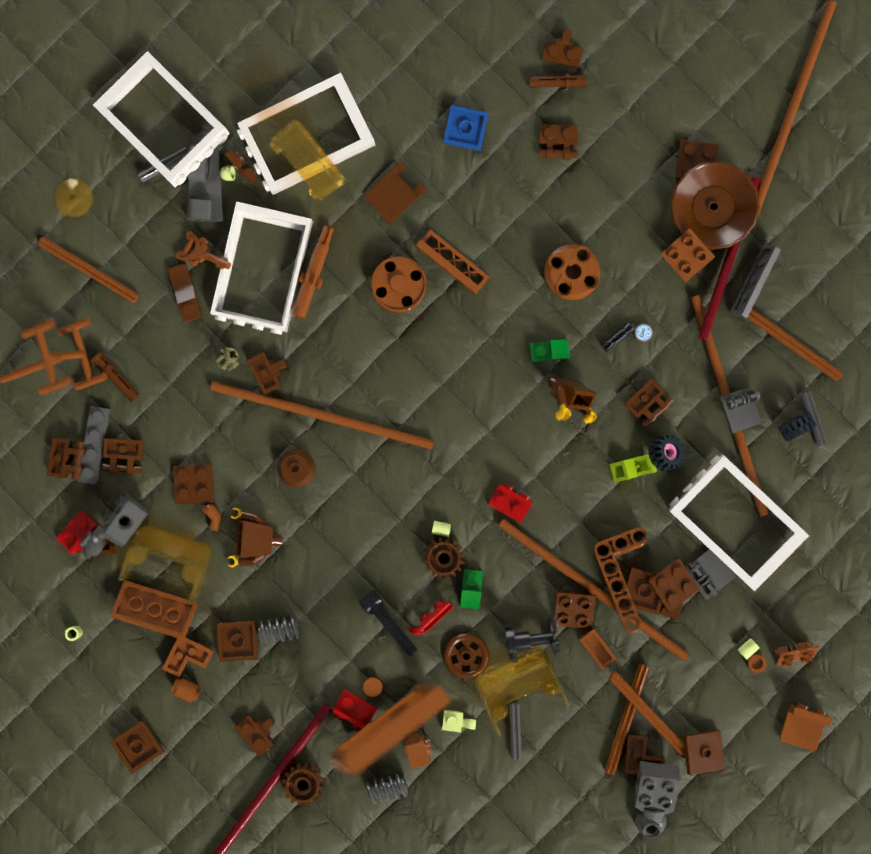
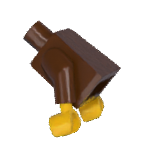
[548,377,597,424]
[227,508,282,568]

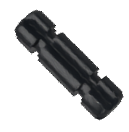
[601,322,635,352]

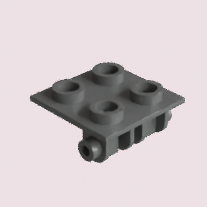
[720,387,762,433]
[686,549,736,600]

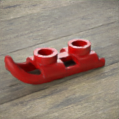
[407,600,454,635]

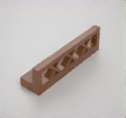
[416,229,490,295]

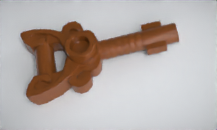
[175,231,231,270]

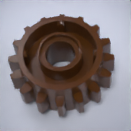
[423,537,465,579]
[282,762,324,806]

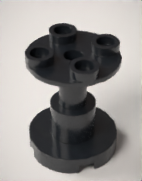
[504,618,560,663]

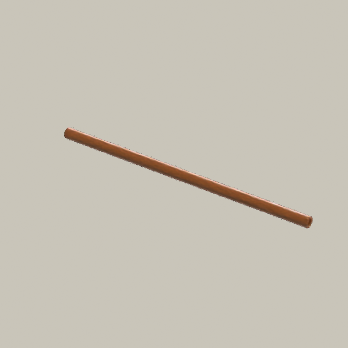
[757,0,837,217]
[690,295,769,517]
[210,381,434,450]
[498,518,690,661]

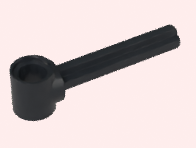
[359,590,417,656]

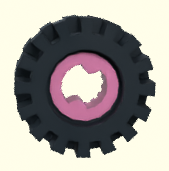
[778,412,817,441]
[649,434,685,471]

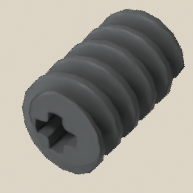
[259,616,300,645]
[366,772,408,805]

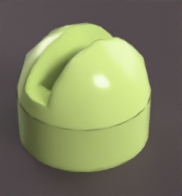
[220,165,235,181]

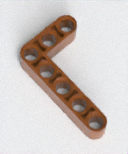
[594,528,648,633]

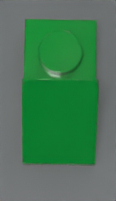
[530,339,570,363]
[460,569,483,609]

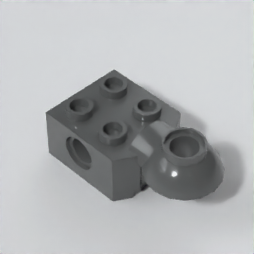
[80,494,148,560]
[634,761,681,838]

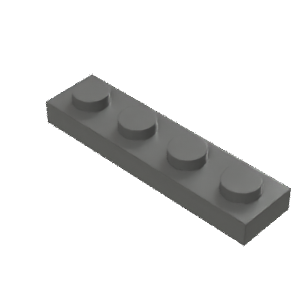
[730,244,781,318]
[77,406,111,485]

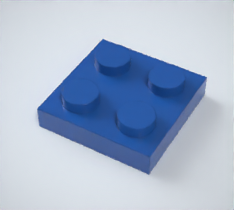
[443,105,488,152]

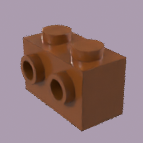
[405,733,432,769]

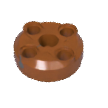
[544,244,600,300]
[371,257,426,313]

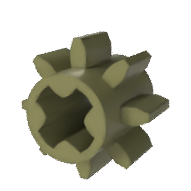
[215,346,239,371]

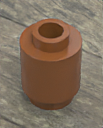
[171,678,201,703]

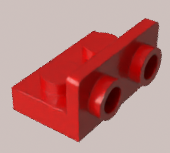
[488,483,533,523]
[56,510,100,555]
[332,689,378,730]

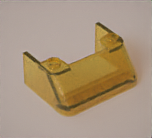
[269,119,347,201]
[118,525,212,604]
[475,649,570,737]

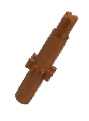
[292,226,334,319]

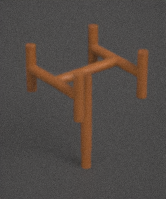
[0,317,108,395]

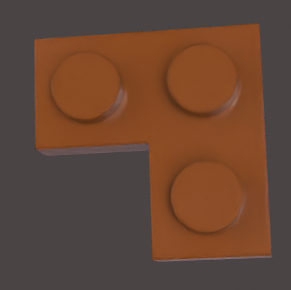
[162,636,215,677]

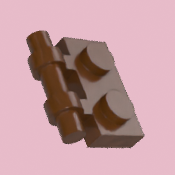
[539,124,578,160]
[225,149,257,184]
[624,378,674,428]
[47,438,85,480]
[102,438,144,475]

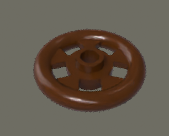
[443,633,489,679]

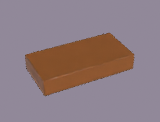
[578,627,617,670]

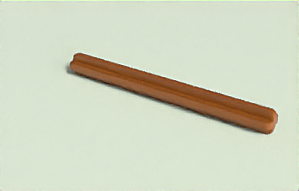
[38,237,139,303]
[747,308,843,381]
[605,663,649,775]
[609,672,686,758]

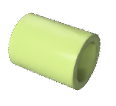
[432,521,451,537]
[65,626,82,641]
[738,638,759,660]

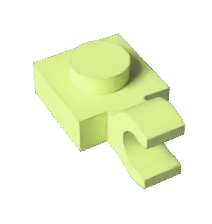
[442,710,476,733]

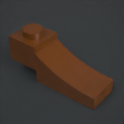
[167,263,204,323]

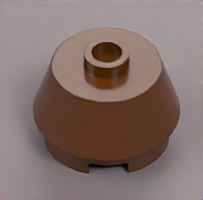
[277,449,316,488]

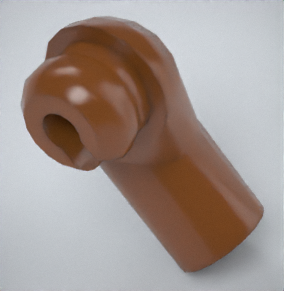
[202,504,221,531]

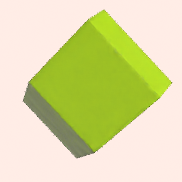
[609,453,657,483]

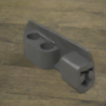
[186,130,223,222]

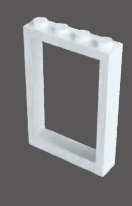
[93,51,230,187]
[237,73,375,195]
[210,202,313,335]
[669,454,809,591]

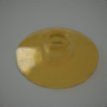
[55,179,93,217]

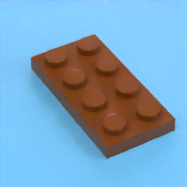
[111,580,198,640]

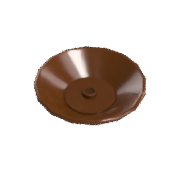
[670,161,760,250]

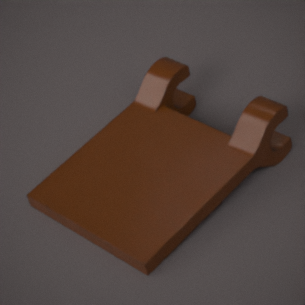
[364,161,428,224]

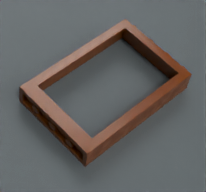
[329,684,451,775]

